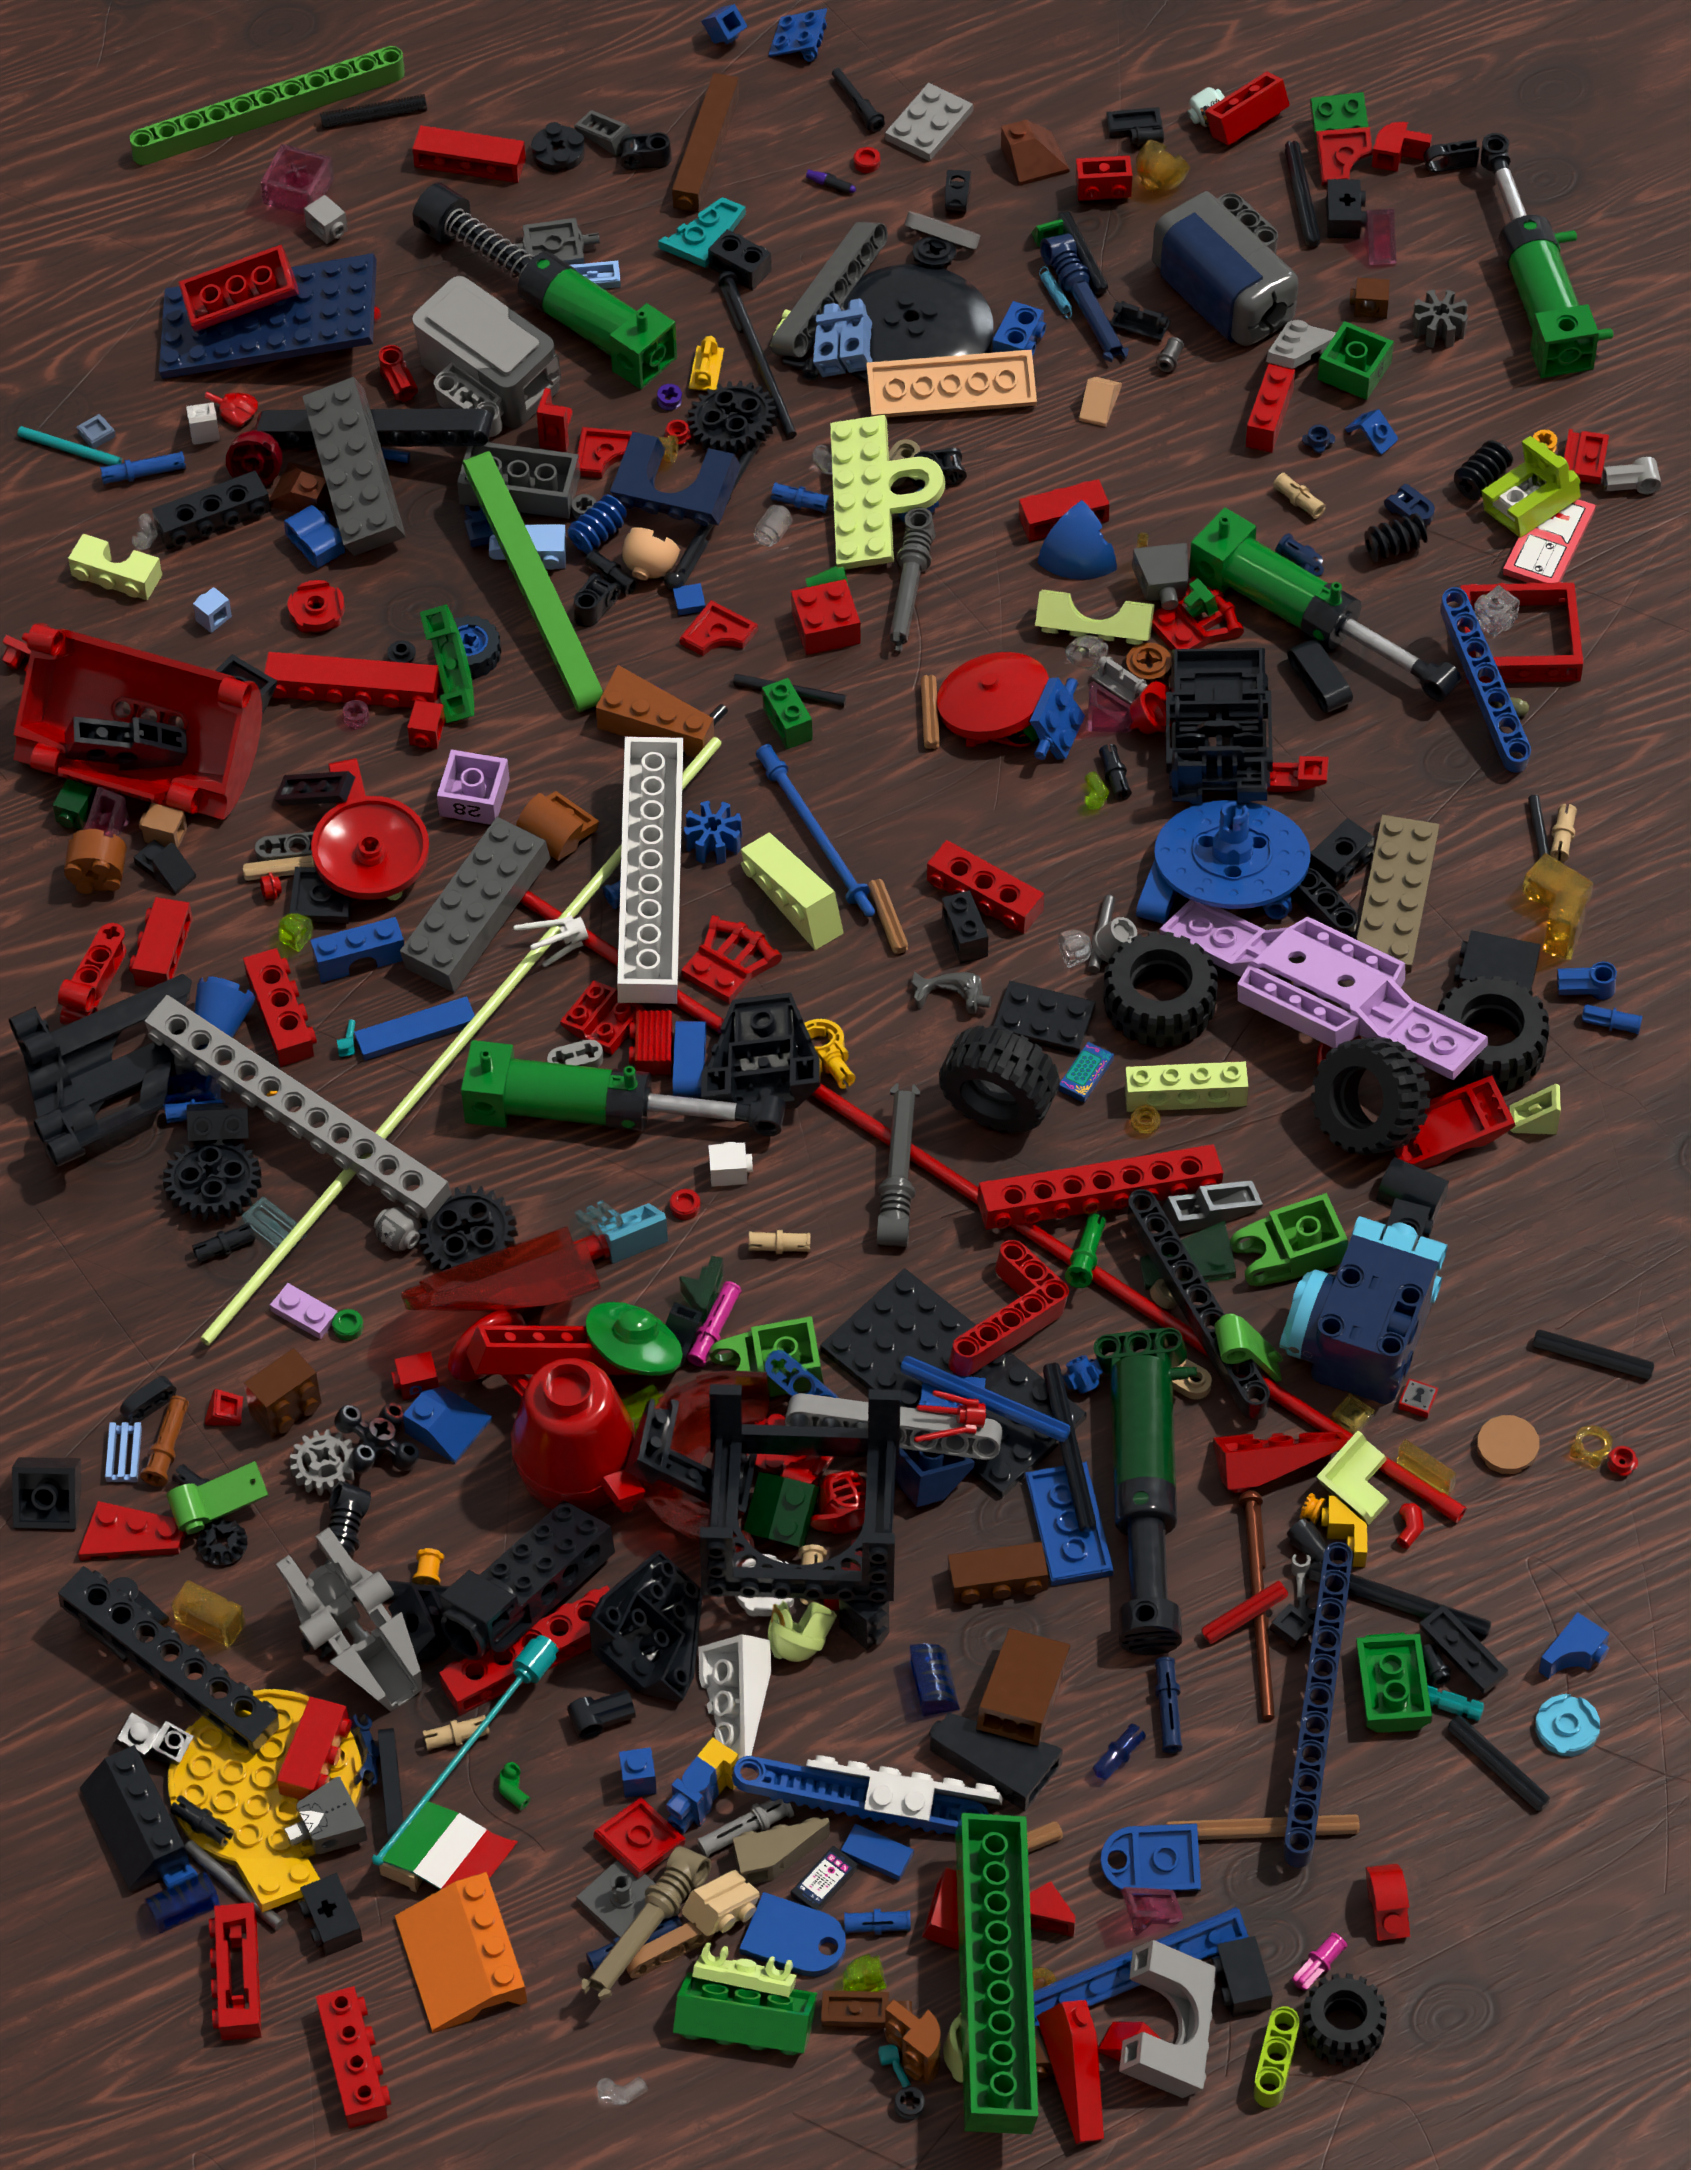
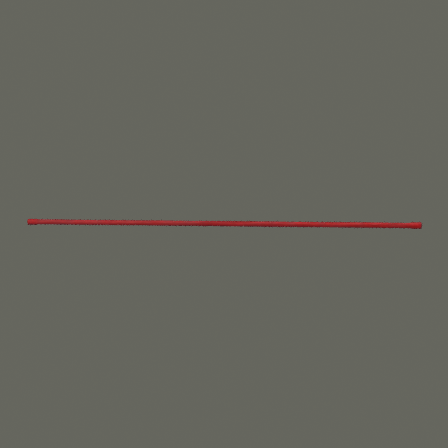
[520,890,1467,1523]

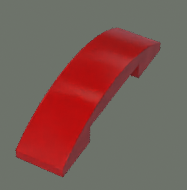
[1267,756,1329,792]

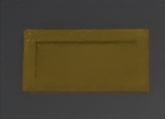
[1397,1439,1457,1495]

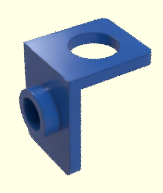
[1345,409,1398,455]

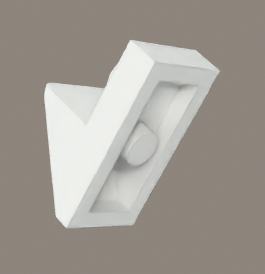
[186,402,220,444]

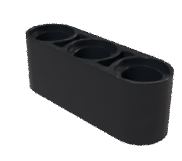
[1287,638,1353,713]
[1293,868,1358,939]

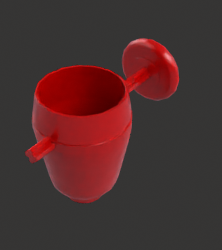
[448,1309,638,1513]

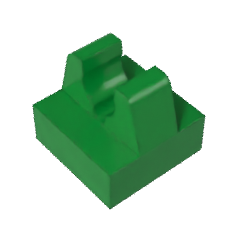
[1183,578,1218,617]

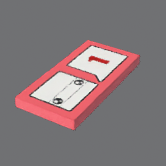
[1503,499,1596,583]

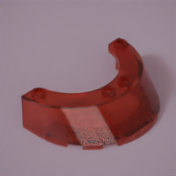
[636,1371,770,1562]

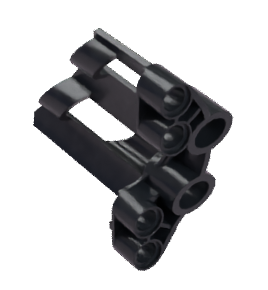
[8,974,192,1167]

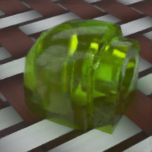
[278,913,313,952]
[843,1954,887,1992]

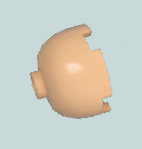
[622,528,680,580]

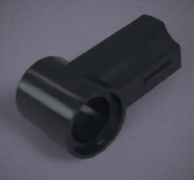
[567,1689,636,1740]

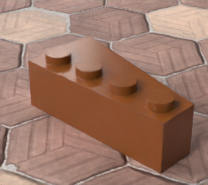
[596,665,715,758]

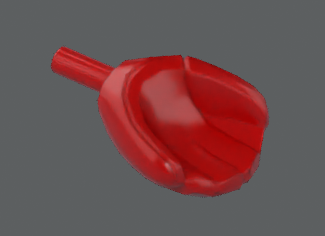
[204,391,258,427]

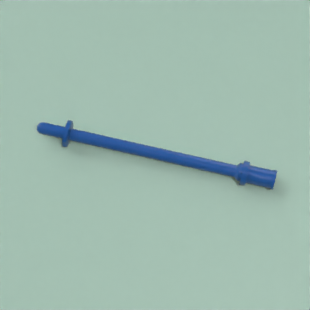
[755,744,875,917]

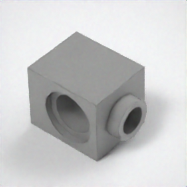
[304,195,348,244]

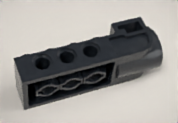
[440,1501,615,1660]

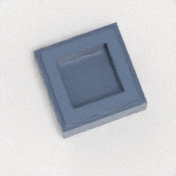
[77,414,116,449]

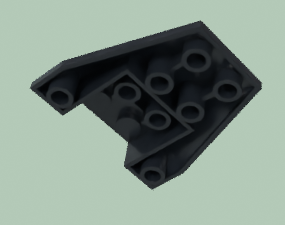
[589,1550,703,1702]

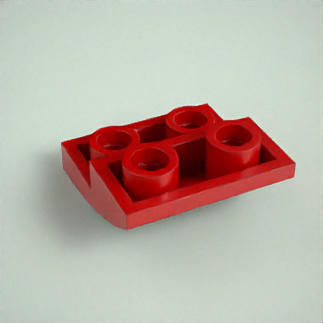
[560,980,645,1055]

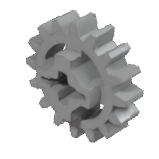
[290,1429,355,1496]

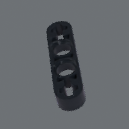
[378,1728,404,1841]

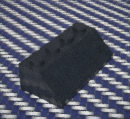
[80,1745,190,1892]

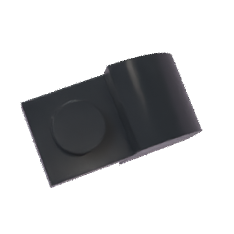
[665,1302,703,1367]

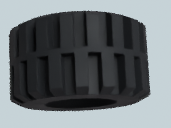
[1301,1973,1387,2066]

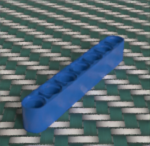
[1440,587,1531,773]

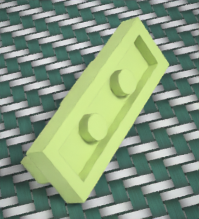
[692,1942,797,1997]

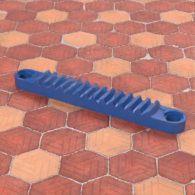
[732,1756,989,1835]

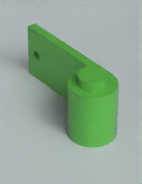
[1214,1314,1283,1382]
[166,1461,269,1534]

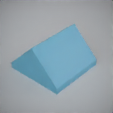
[593,1203,668,1264]

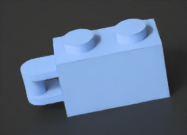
[489,525,566,570]

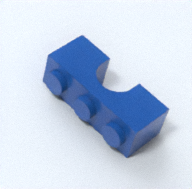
[310,917,404,983]

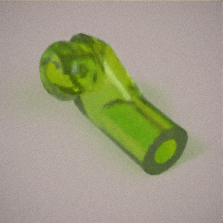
[1084,771,1109,810]

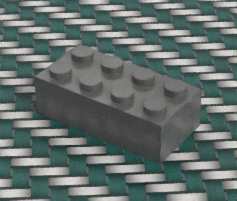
[457,442,580,519]

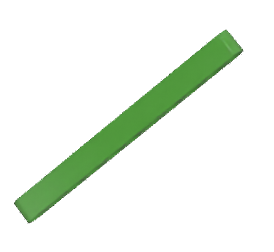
[130,46,405,165]
[462,451,603,713]

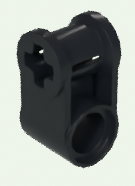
[620,132,672,170]
[912,448,967,488]
[574,573,621,627]

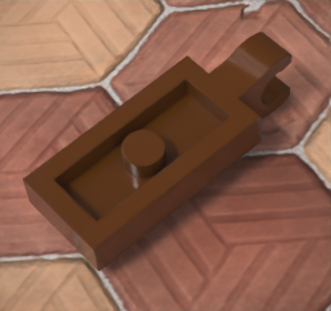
[821,1990,913,2028]

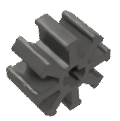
[1412,289,1468,348]

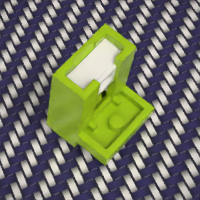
[1482,436,1581,538]

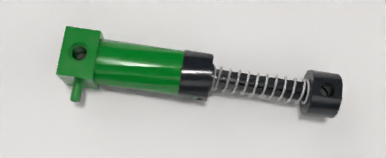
[412,182,677,390]

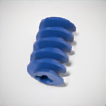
[567,494,627,555]

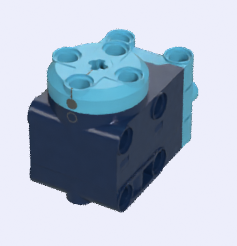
[1279,1216,1448,1404]

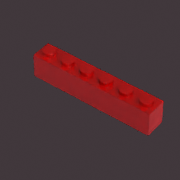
[264,652,440,708]
[466,1325,640,1375]

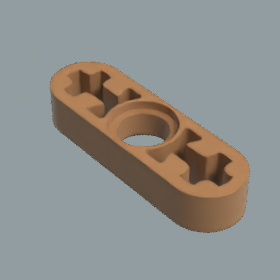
[626,1922,714,1978]

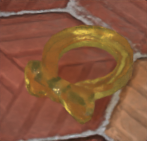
[1570,1425,1613,1468]

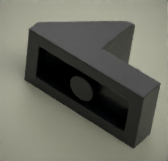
[133,840,196,895]

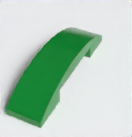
[420,605,474,723]

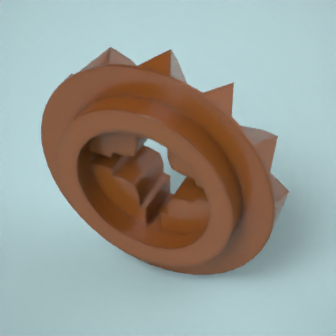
[1126,643,1172,683]

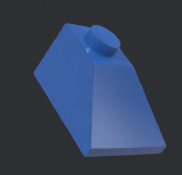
[403,1386,492,1464]

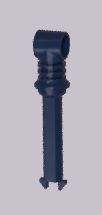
[1040,233,1129,362]

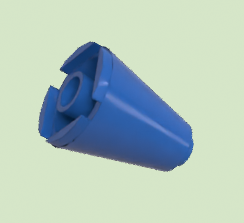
[194,977,255,1050]

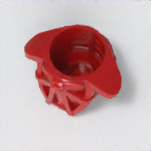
[809,1470,866,1534]

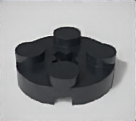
[531,122,585,172]

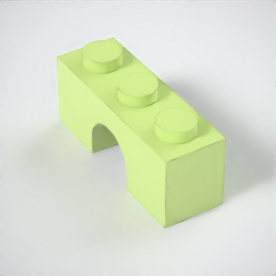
[68,534,162,600]

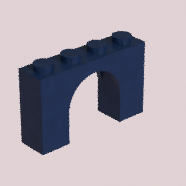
[610,432,741,526]

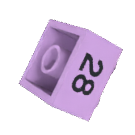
[437,750,510,825]

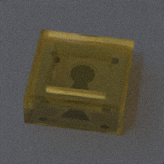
[1331,1393,1375,1435]

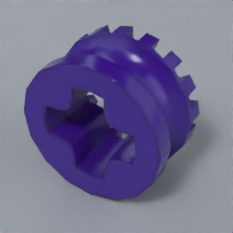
[657,384,682,411]

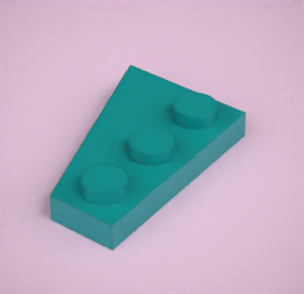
[658,197,746,268]

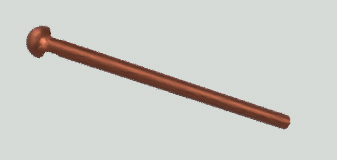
[1239,1490,1275,1721]

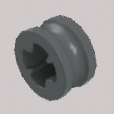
[571,494,596,520]

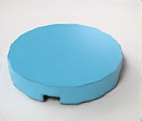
[1535,1694,1600,1756]

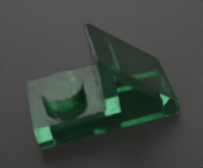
[679,1255,724,1324]

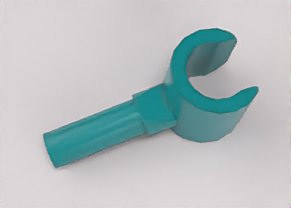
[337,1020,356,1057]
[878,2044,911,2088]

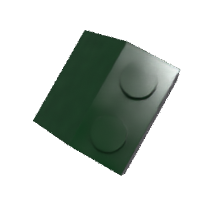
[743,1472,820,1548]

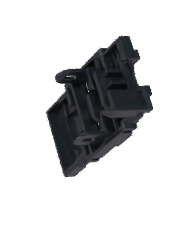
[1166,648,1273,805]

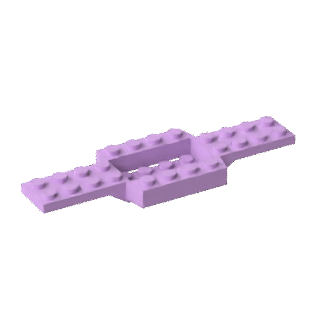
[1159,899,1488,1080]

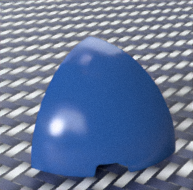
[1038,500,1117,580]

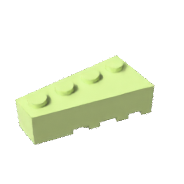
[741,832,844,950]

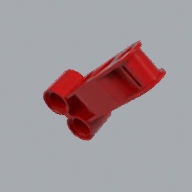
[58,923,127,1025]

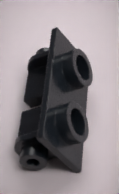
[1110,301,1171,341]

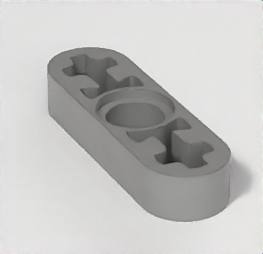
[904,211,980,249]

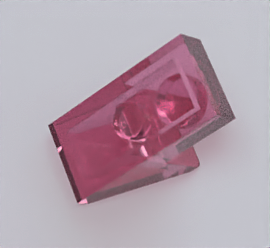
[1121,1887,1184,1936]

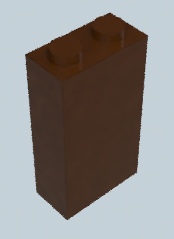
[976,1628,1071,1746]

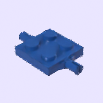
[1029,677,1085,760]

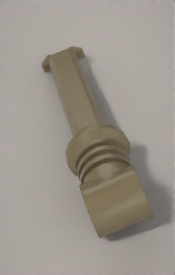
[582,1846,711,2001]

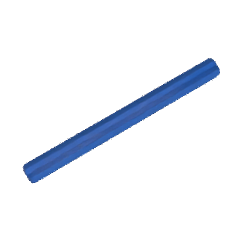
[900,1356,1071,1442]

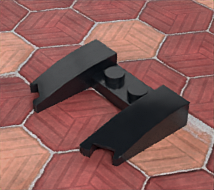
[625,1399,757,1520]

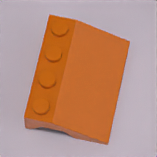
[395,1872,527,2033]

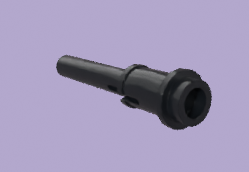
[832,68,885,132]

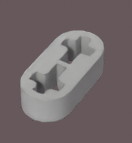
[547,1039,603,1068]

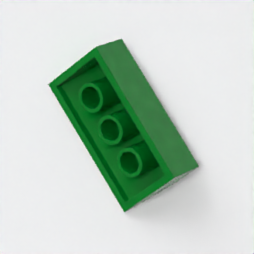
[673,1972,818,2055]

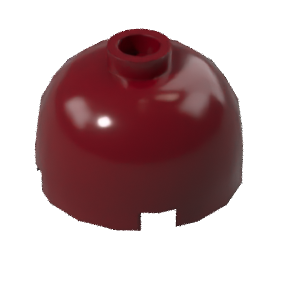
[225,430,282,486]

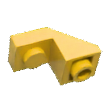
[1321,1496,1367,1568]

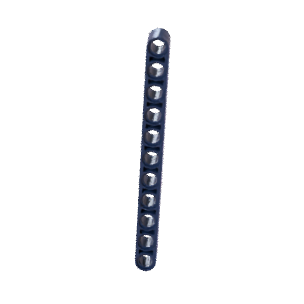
[1284,1542,1353,1868]

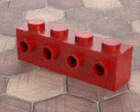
[316,1986,392,2129]

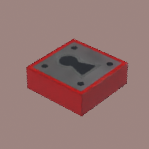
[1398,1378,1438,1419]

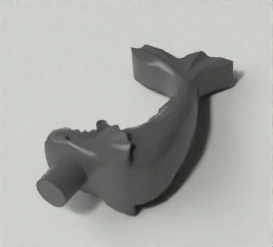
[911,972,992,1014]

